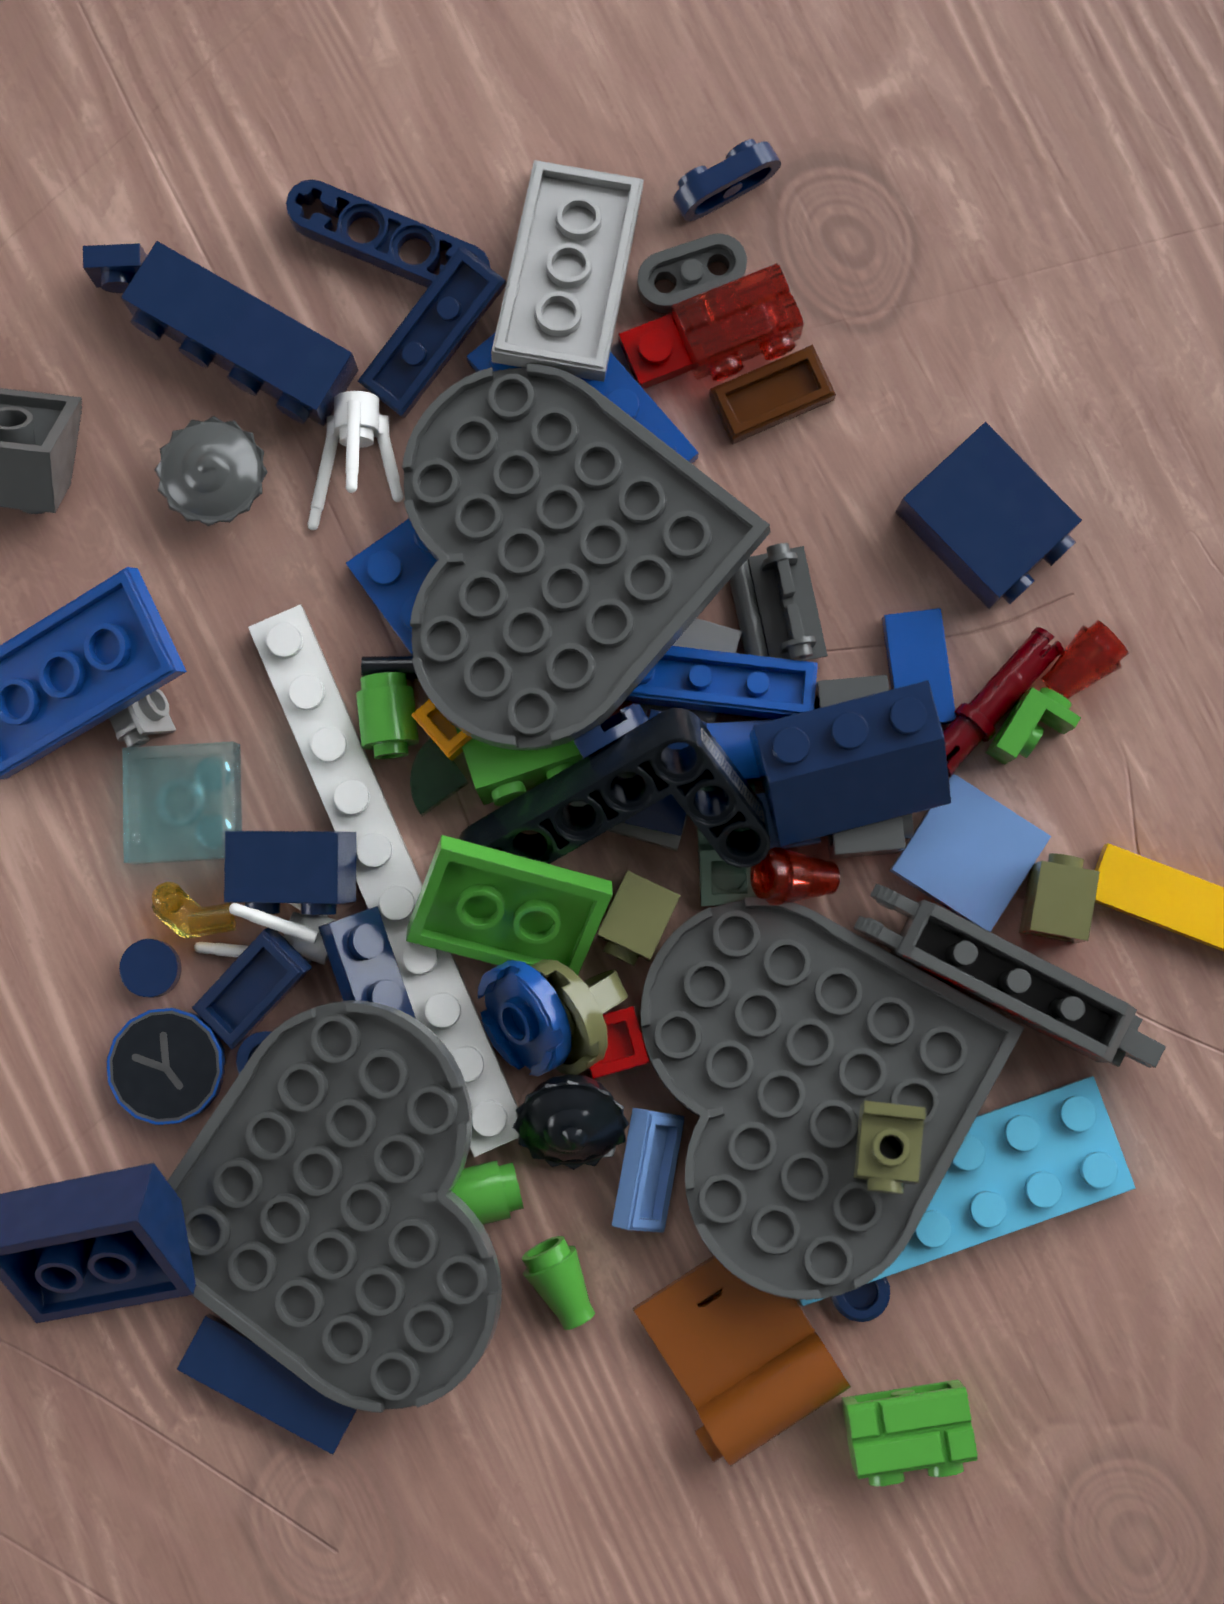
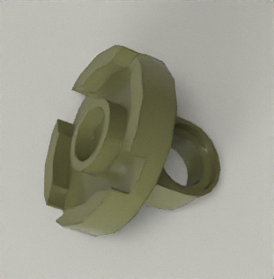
[531,959,628,1075]

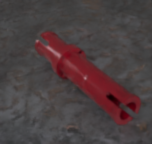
[943,627,1064,777]

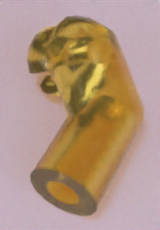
[151,882,236,938]

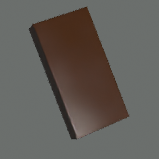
[709,345,836,444]

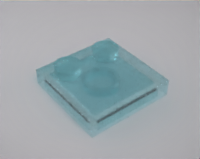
[122,741,242,864]

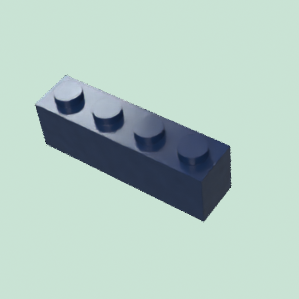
[121,241,358,426]

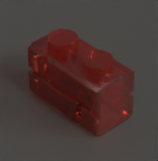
[671,263,804,381]

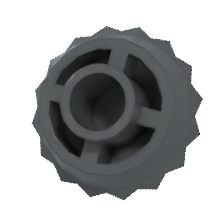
[154,416,267,526]

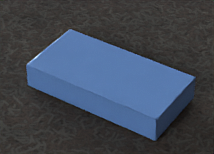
[612,1108,684,1233]

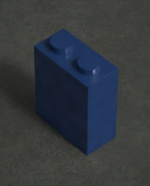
[895,421,1082,609]

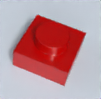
[618,313,692,389]
[590,1006,650,1079]

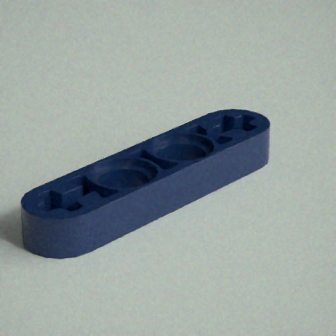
[286,179,490,288]

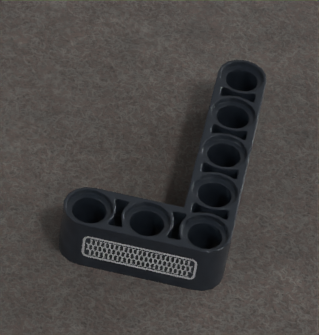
[458,708,770,868]

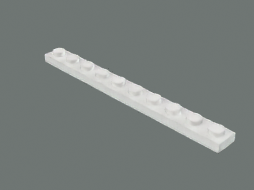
[248,604,519,1157]

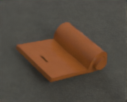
[633,1255,851,1466]

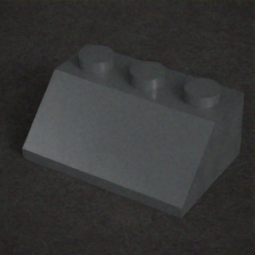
[0,388,82,514]

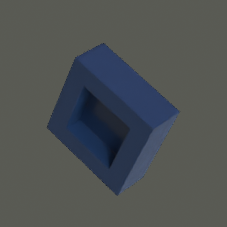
[83,243,147,293]

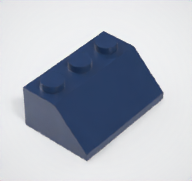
[749,680,951,848]
[0,1163,196,1323]

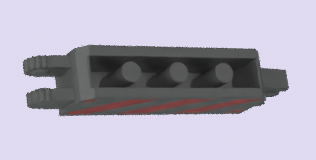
[854,884,1166,1068]

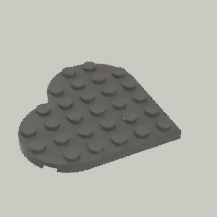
[402,363,771,751]
[641,897,1024,1300]
[168,1000,502,1413]

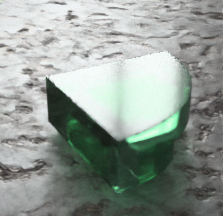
[410,738,469,816]

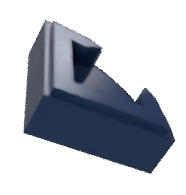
[573,704,649,758]

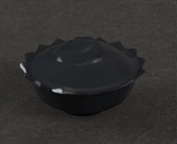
[512,1074,629,1170]

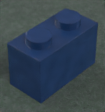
[224,831,356,915]

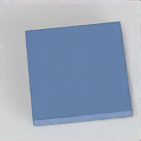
[889,774,1051,932]

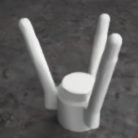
[308,391,403,530]
[194,903,335,965]

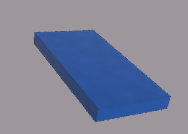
[0,567,187,779]

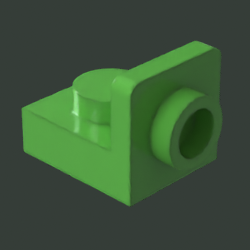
[985,687,1081,765]

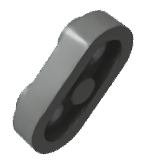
[637,234,747,313]

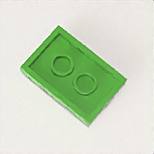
[406,835,613,975]

